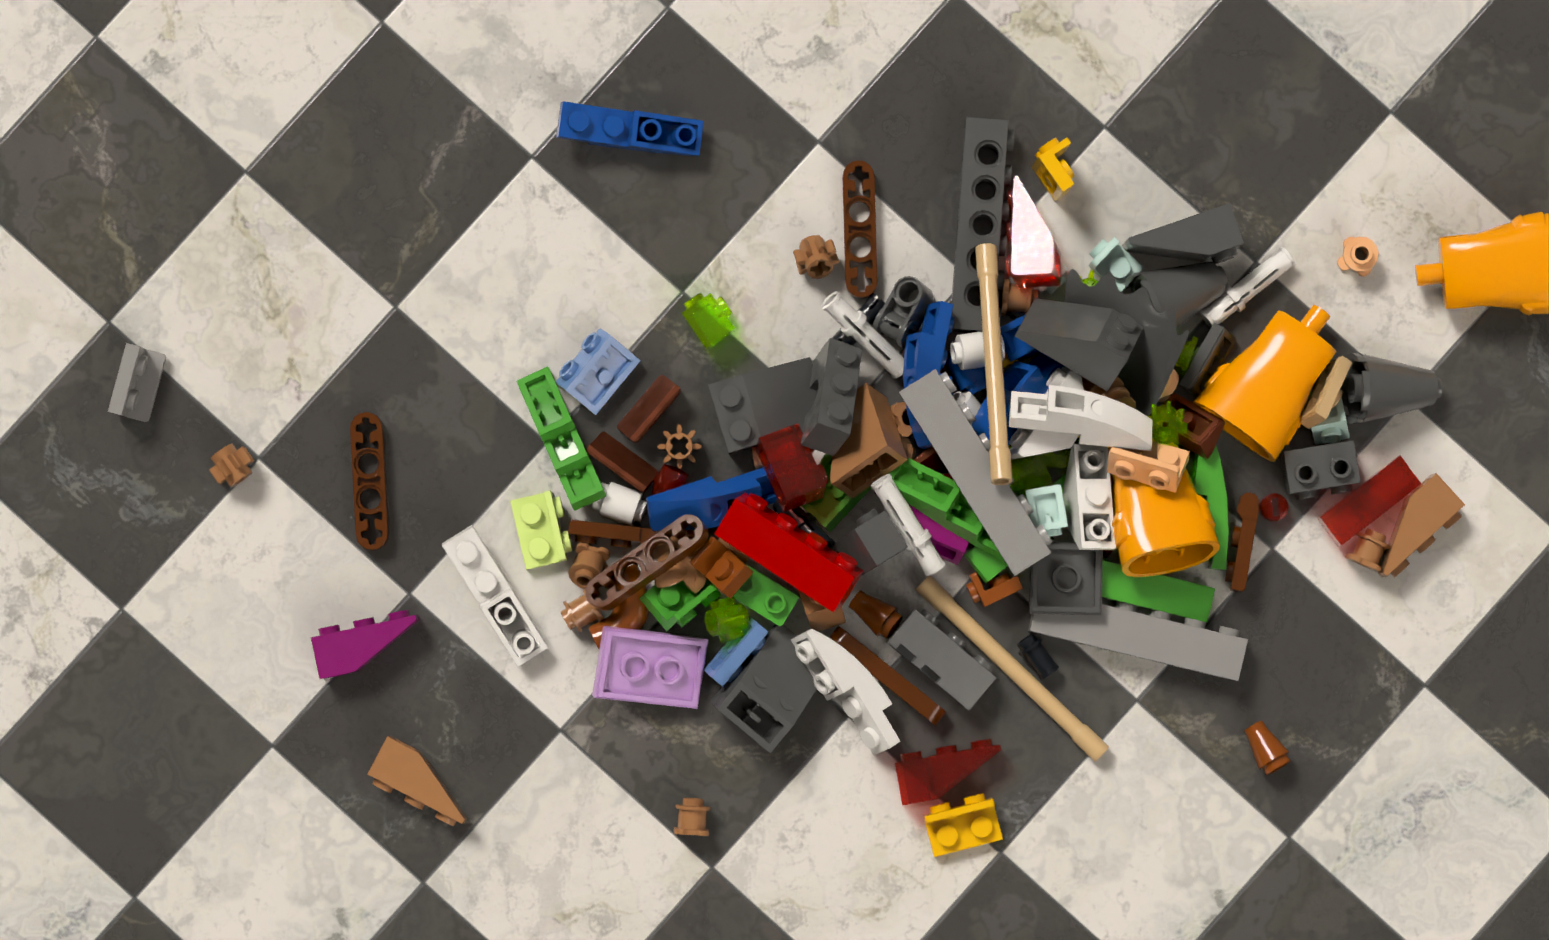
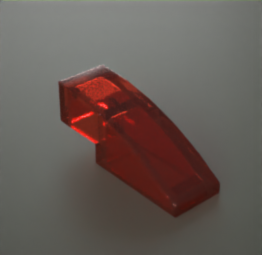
[1317,455,1421,546]

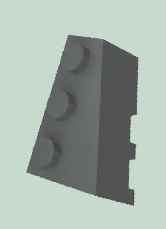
[832,508,908,576]
[886,609,996,711]

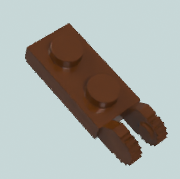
[1225,492,1260,593]
[568,520,659,548]

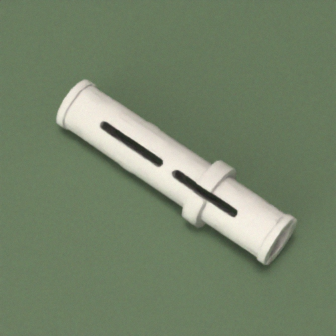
[1199,247,1296,328]
[821,291,904,379]
[871,474,945,576]

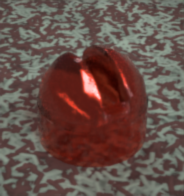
[1259,493,1289,522]

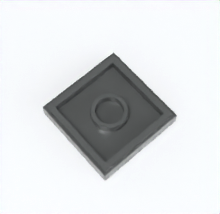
[1029,542,1103,616]

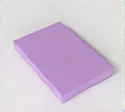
[592,626,708,709]

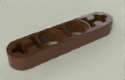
[842,160,877,299]
[350,412,389,550]
[585,514,708,611]
[829,625,946,726]

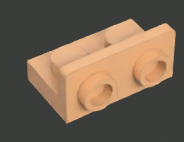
[1107,440,1190,493]

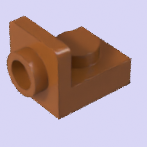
[690,537,753,599]
[965,572,1023,607]

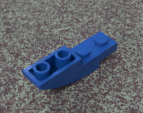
[556,101,704,156]
[903,301,954,449]
[971,352,1065,446]
[646,461,790,531]

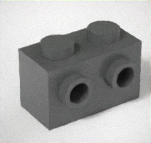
[1279,440,1361,500]

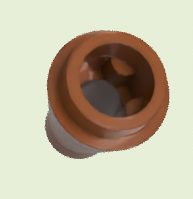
[848,590,903,639]
[1244,720,1291,776]

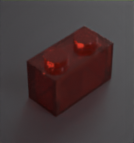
[756,423,828,512]

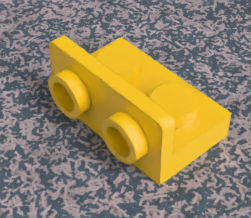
[1031,137,1074,202]
[923,793,1003,857]

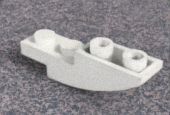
[1009,385,1153,451]
[442,525,548,666]
[791,629,900,755]

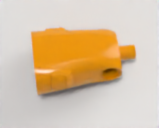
[1415,212,1549,315]
[1193,305,1337,462]
[1108,433,1220,577]

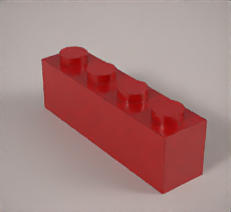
[714,493,864,613]

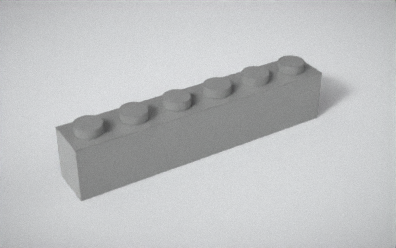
[899,369,1053,576]
[1028,597,1248,681]

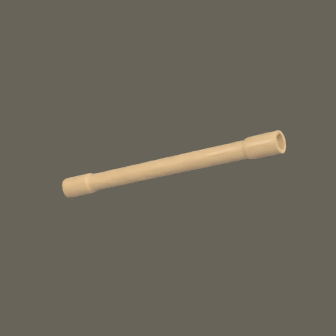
[975,243,1013,485]
[915,575,1109,762]

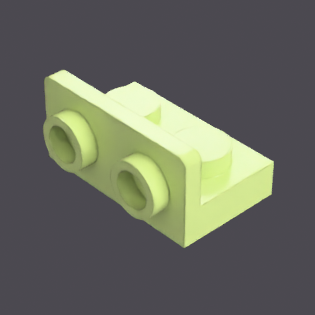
[510,490,573,570]

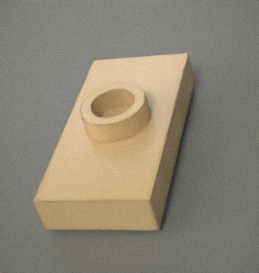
[1300,356,1352,429]

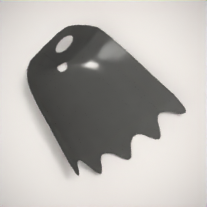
[1064,269,1189,416]

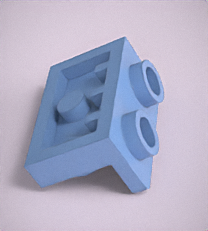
[556,328,641,415]
[704,616,768,687]

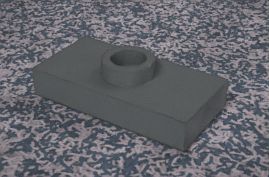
[1179,323,1236,397]

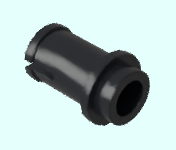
[1017,633,1059,680]

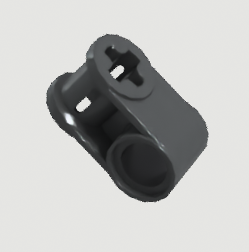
[873,276,934,349]

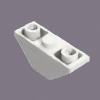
[1009,367,1084,459]
[1063,444,1116,550]

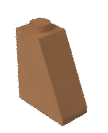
[830,383,908,498]

